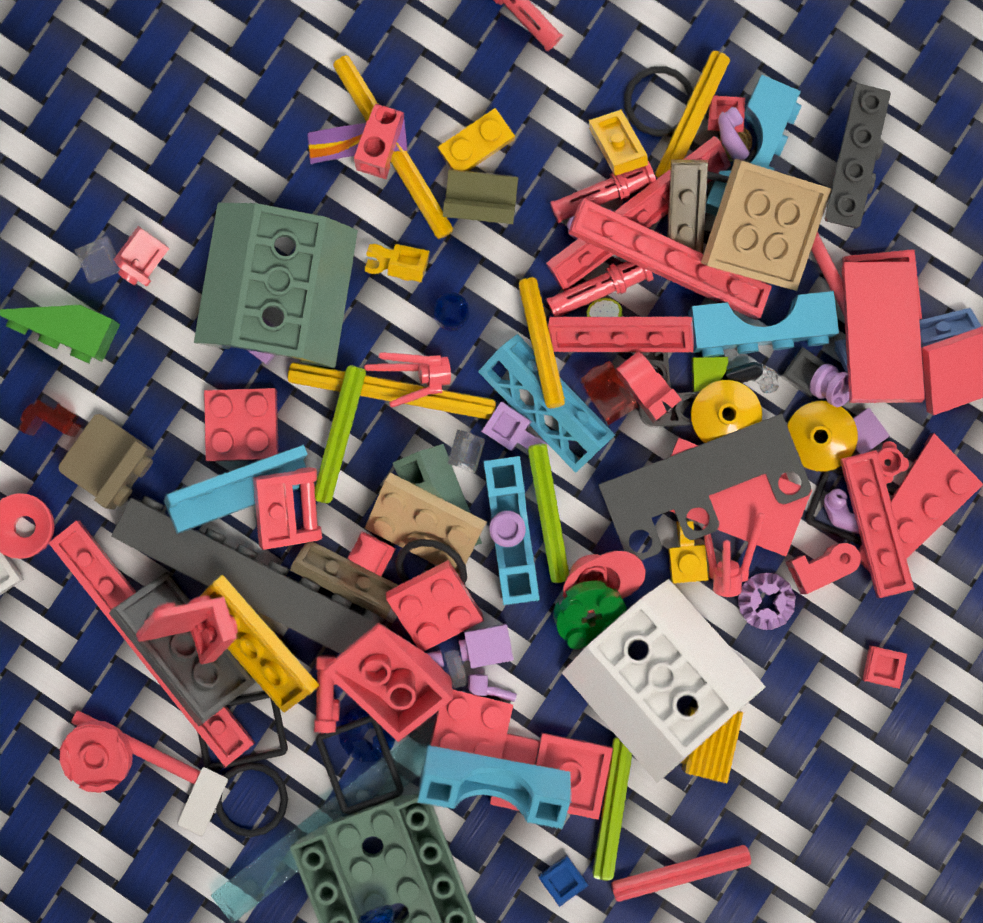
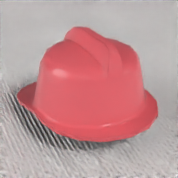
[563,551,646,613]

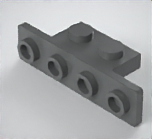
[824,84,891,229]

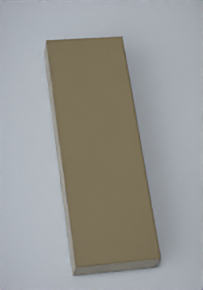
[667,160,708,254]
[290,542,399,619]

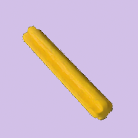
[655,51,730,179]
[519,277,565,409]

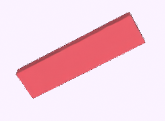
[548,317,694,352]
[840,450,914,598]

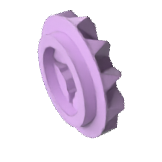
[738,573,796,630]

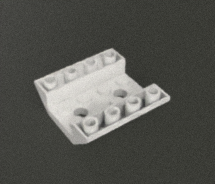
[562,579,766,783]

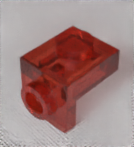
[581,361,638,426]
[19,400,82,437]

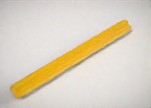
[333,55,453,239]
[288,362,496,420]

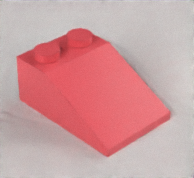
[324,623,453,742]

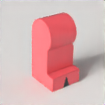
[354,104,404,179]
[616,351,682,423]
[347,531,396,577]
[785,543,861,594]

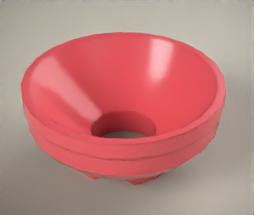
[0,493,55,559]

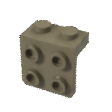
[59,414,156,510]

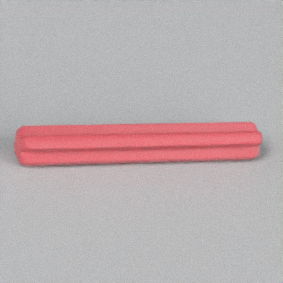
[611,845,751,902]

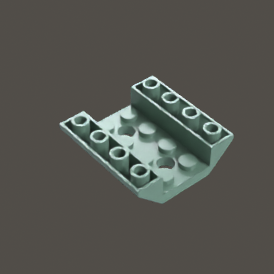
[194,203,358,368]
[290,794,478,923]

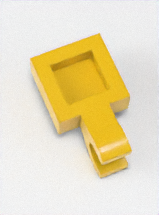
[365,244,430,282]
[668,521,708,584]

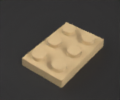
[365,473,487,577]

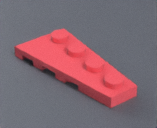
[858,433,983,572]

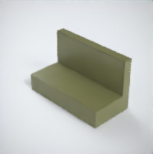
[443,169,518,224]

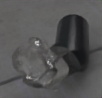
[726,362,779,394]

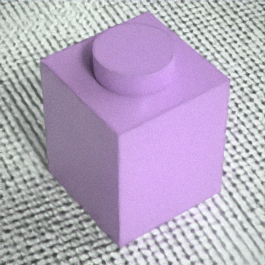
[459,624,513,668]

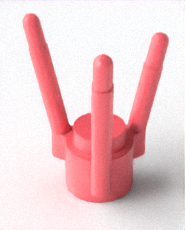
[364,352,451,407]
[702,513,765,597]

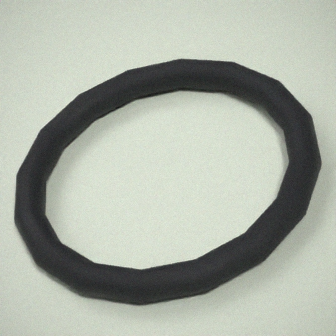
[624,66,693,137]
[395,539,467,585]
[216,762,288,837]

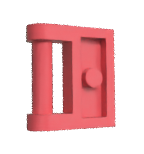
[253,467,322,550]
[314,655,340,733]

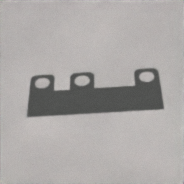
[599,414,811,560]

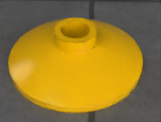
[691,380,762,443]
[787,401,858,472]

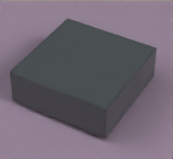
[780,347,826,397]

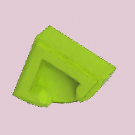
[692,357,728,392]

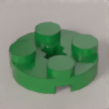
[553,581,626,649]

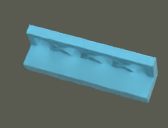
[478,334,615,473]
[164,445,308,534]

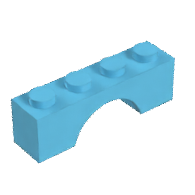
[705,75,802,216]
[688,291,839,357]
[484,456,540,605]
[418,745,571,829]

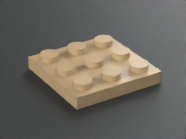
[701,159,832,291]

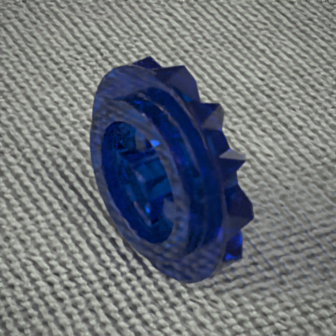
[339,706,396,762]

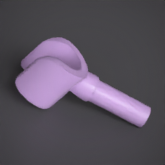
[468,674,517,702]

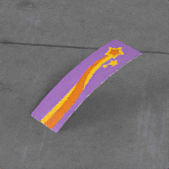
[308,120,407,164]

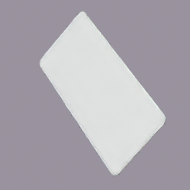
[178,767,228,836]

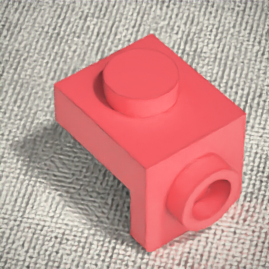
[113,226,169,286]

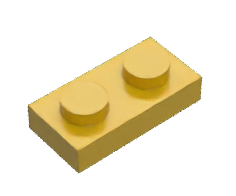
[438,108,515,171]
[589,110,648,176]

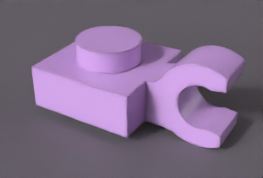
[482,402,547,451]

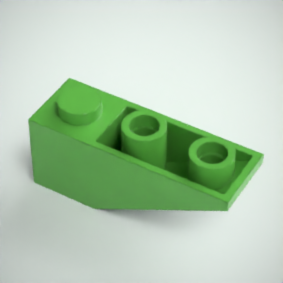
[0,305,120,364]

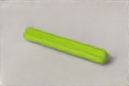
[315,365,366,503]
[528,443,569,583]
[592,737,632,881]

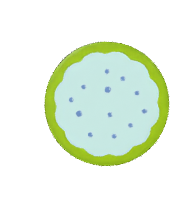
[587,298,623,317]

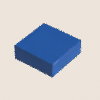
[538,854,588,907]

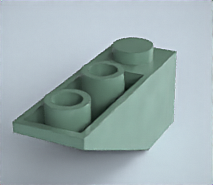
[393,444,482,546]

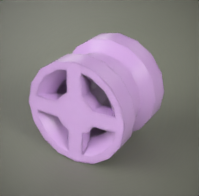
[810,364,849,407]

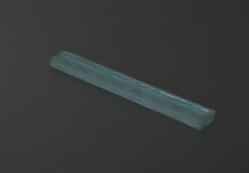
[210,716,436,923]

